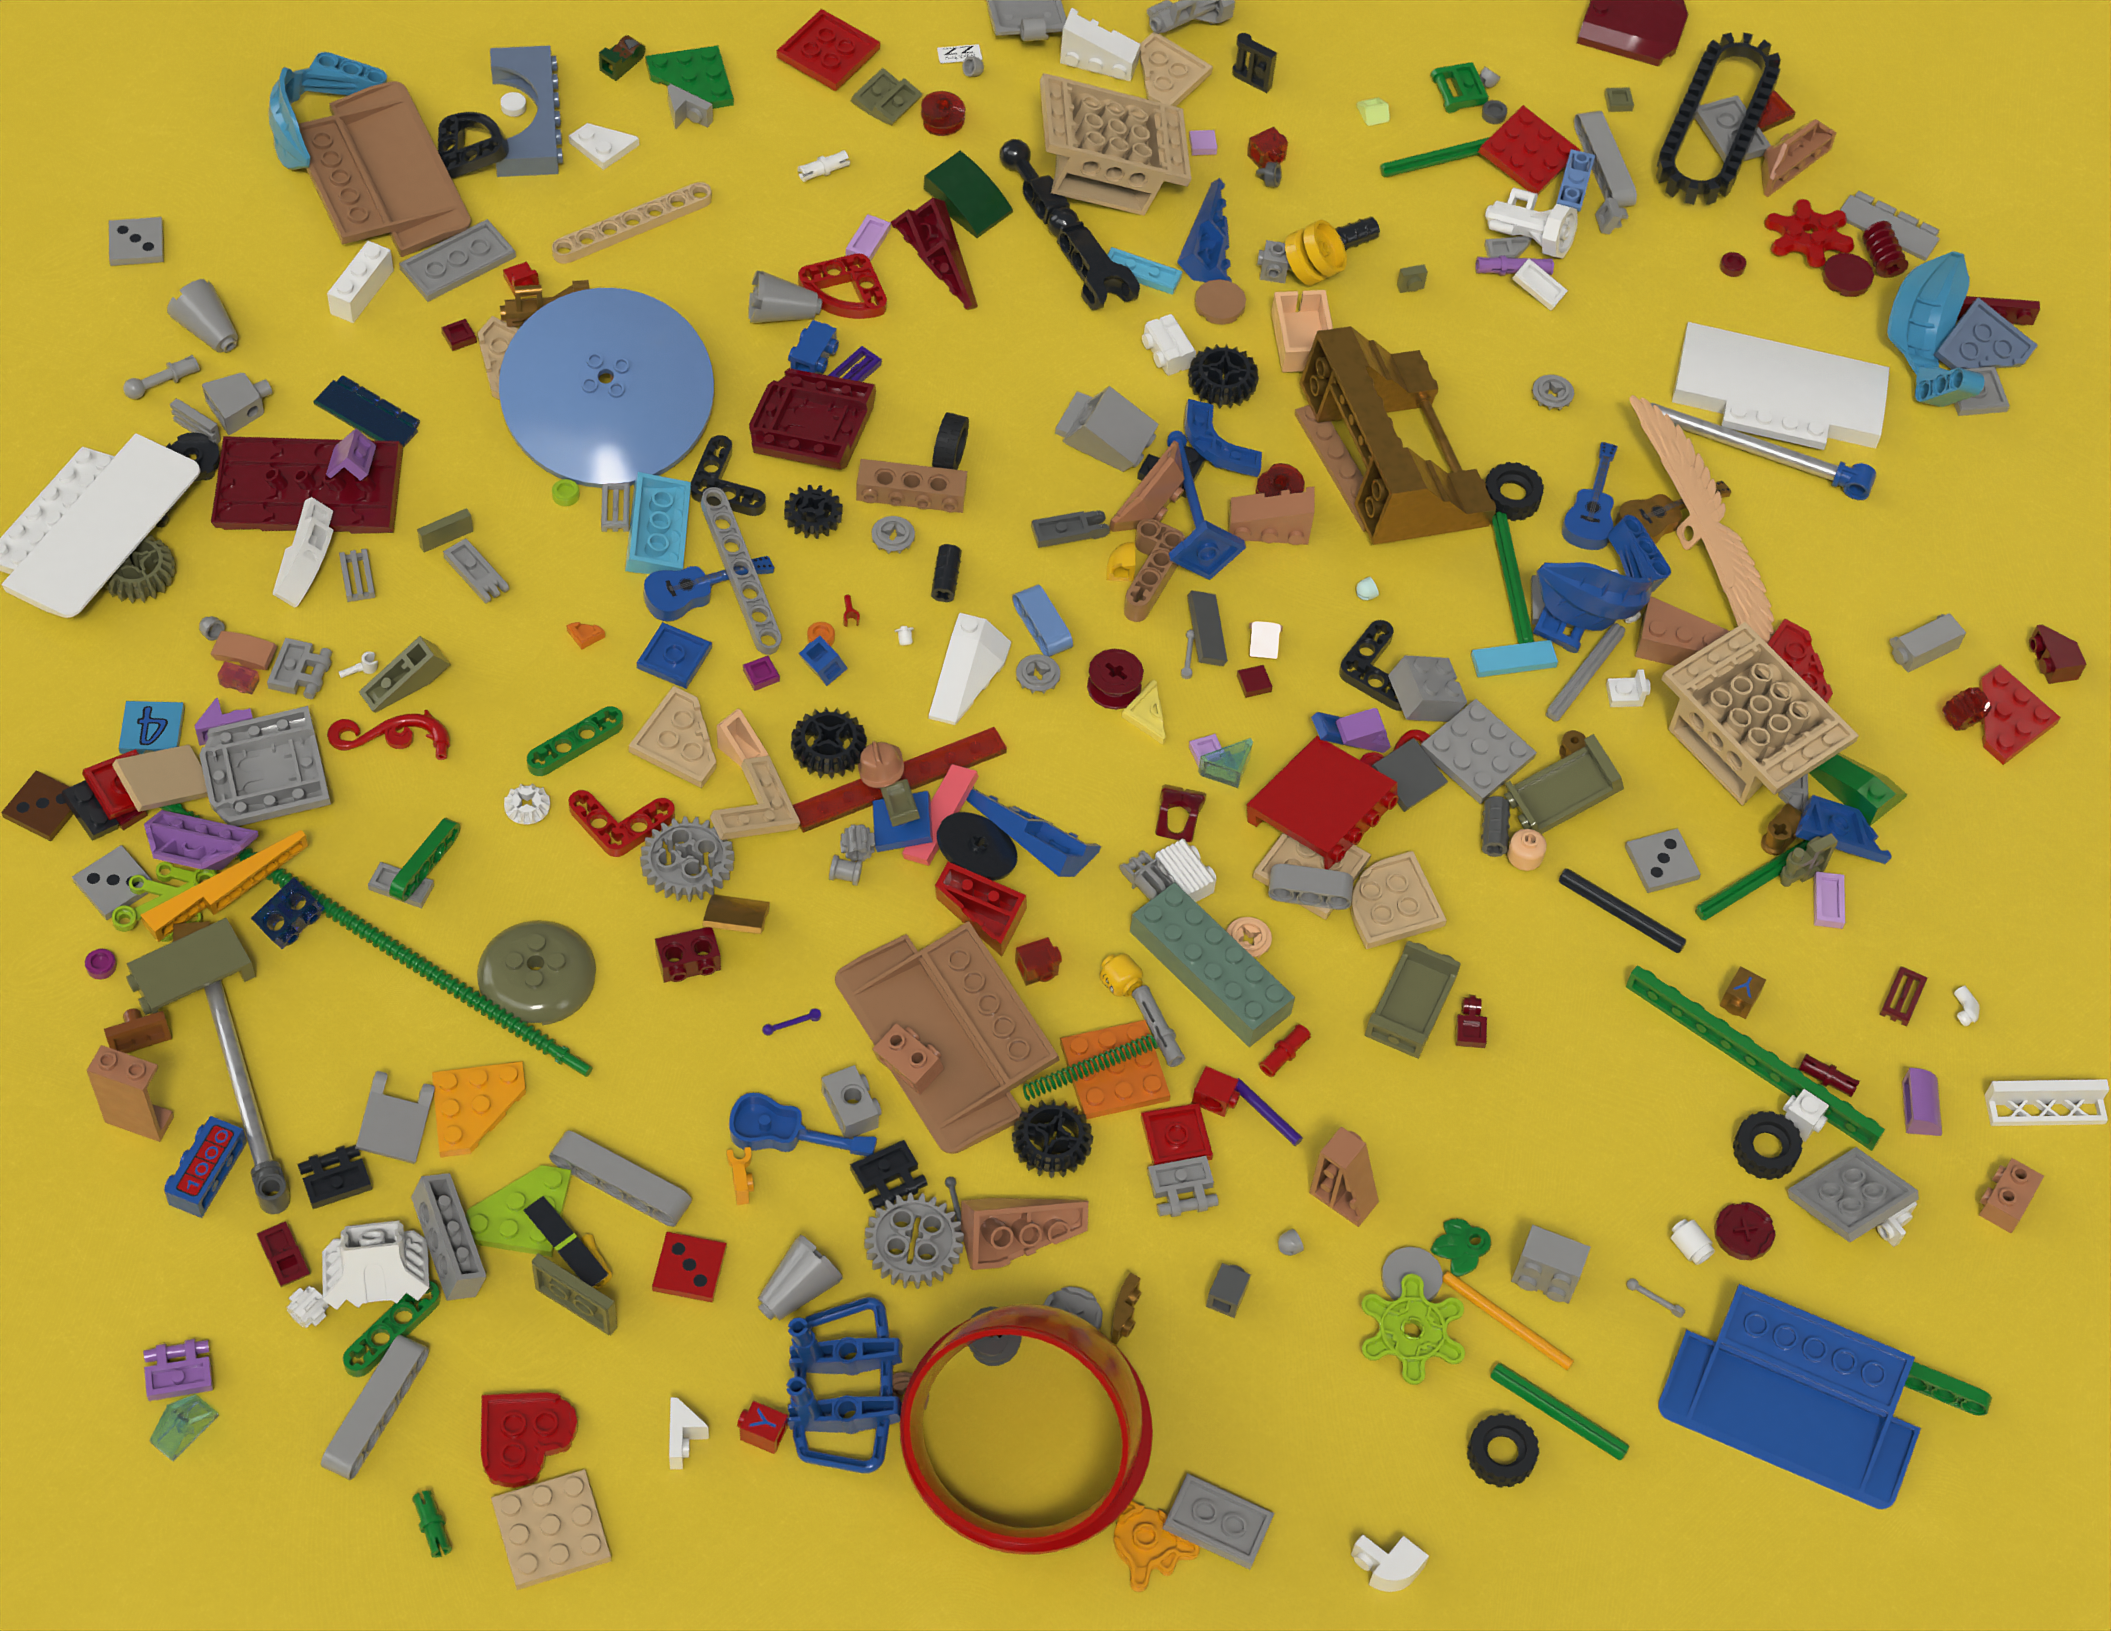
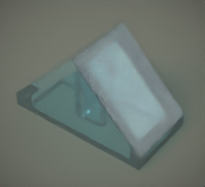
[1198,738,1253,788]
[149,1394,219,1461]

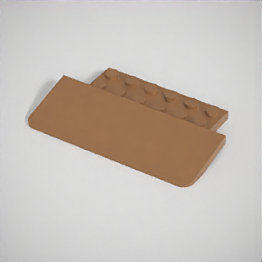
[299,81,471,257]
[835,921,1060,1154]

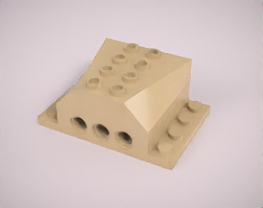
[1040,73,1191,215]
[1661,622,1859,806]

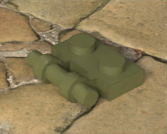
[1780,833,1838,887]

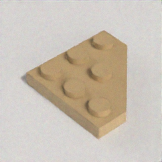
[1139,32,1213,107]
[477,316,519,400]
[629,686,716,788]

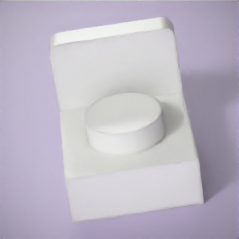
[1606,669,1650,707]
[1876,1202,1917,1247]

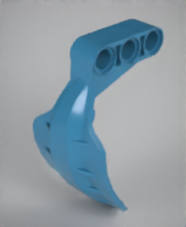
[268,52,387,170]
[1887,251,1984,407]

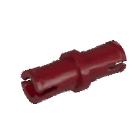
[1798,1053,1860,1097]

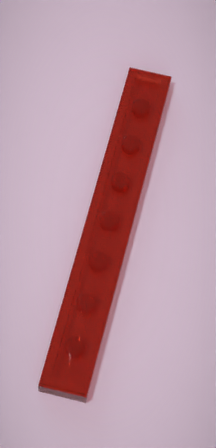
[792,727,1007,833]

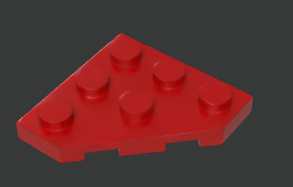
[1768,618,1833,704]
[1979,664,2061,765]

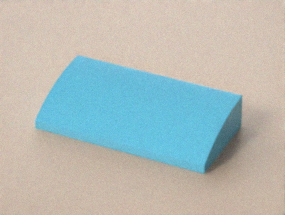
[625,472,691,574]

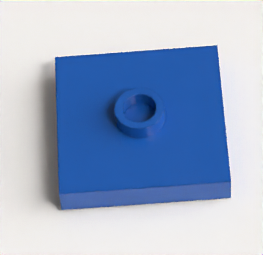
[636,622,712,689]
[873,791,933,852]

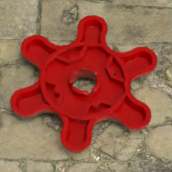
[1764,199,1855,268]

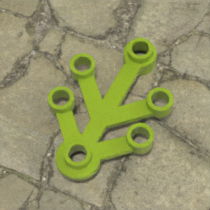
[112,862,218,942]

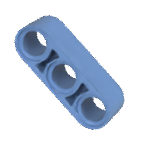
[1012,585,1073,657]

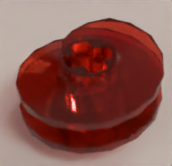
[921,91,966,136]
[1256,463,1305,497]

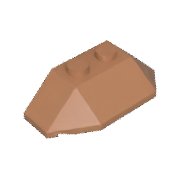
[1761,119,1837,197]
[1109,440,1184,532]

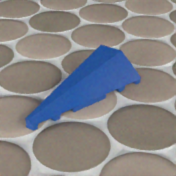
[1177,178,1232,283]
[966,787,1101,877]

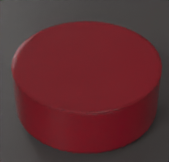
[1720,252,1747,277]

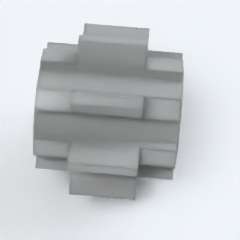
[840,824,875,862]

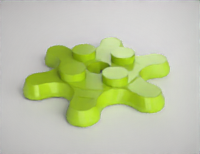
[1361,1274,1465,1385]

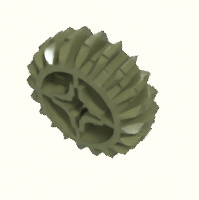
[103,535,175,604]

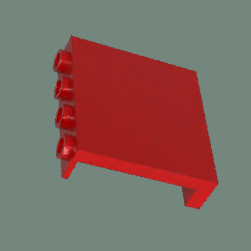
[1247,735,1399,870]

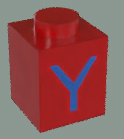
[737,1401,788,1454]

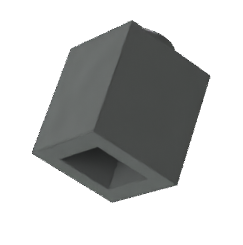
[1206,1263,1251,1318]

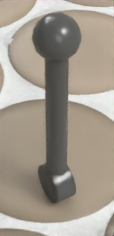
[945,1177,961,1232]

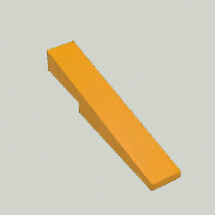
[140,830,308,942]

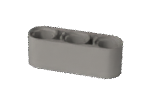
[1268,864,1354,910]

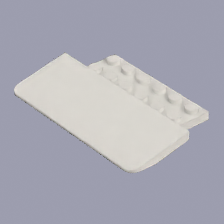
[0,433,200,618]

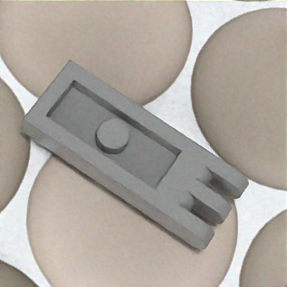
[443,538,509,603]

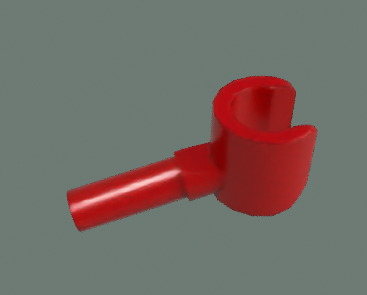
[843,595,860,627]

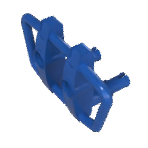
[786,1297,902,1474]

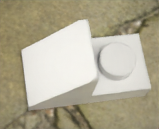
[669,1397,709,1469]

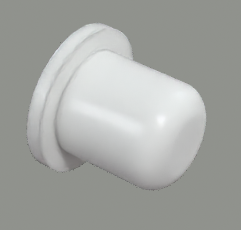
[895,626,914,646]

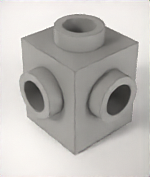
[1257,240,1292,284]

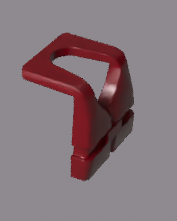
[1155,784,1206,842]

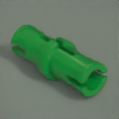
[412,1490,452,1558]

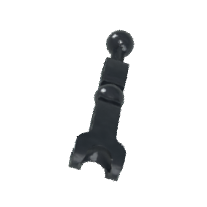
[999,139,1140,310]

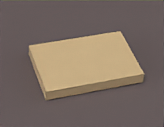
[112,745,208,812]

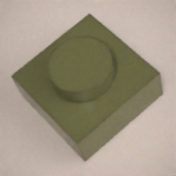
[1397,264,1428,293]

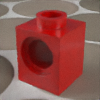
[1192,1066,1240,1117]

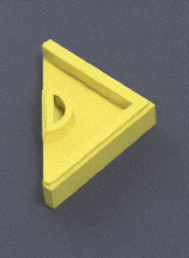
[1122,679,1166,745]

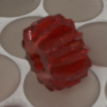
[1942,687,1992,731]

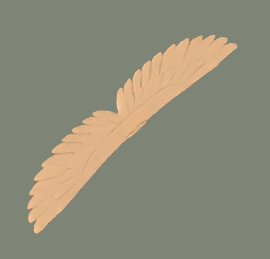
[1629,395,1774,644]

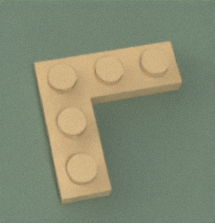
[710,756,800,840]

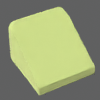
[1356,97,1390,126]

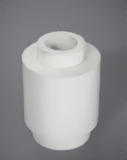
[1671,1219,1715,1265]

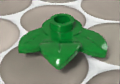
[1431,1219,1491,1277]

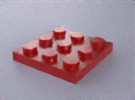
[777,9,880,91]
[1478,105,1580,195]

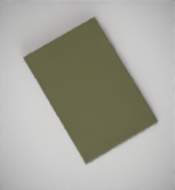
[531,1253,617,1335]

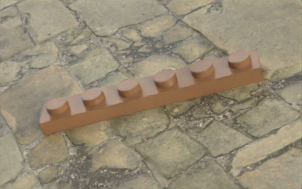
[1295,405,1366,532]

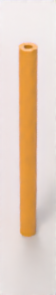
[1442,1271,1574,1371]

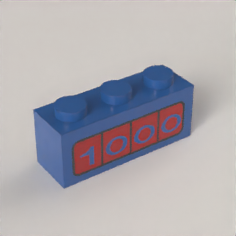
[164,1116,247,1218]

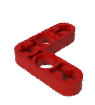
[568,790,675,857]

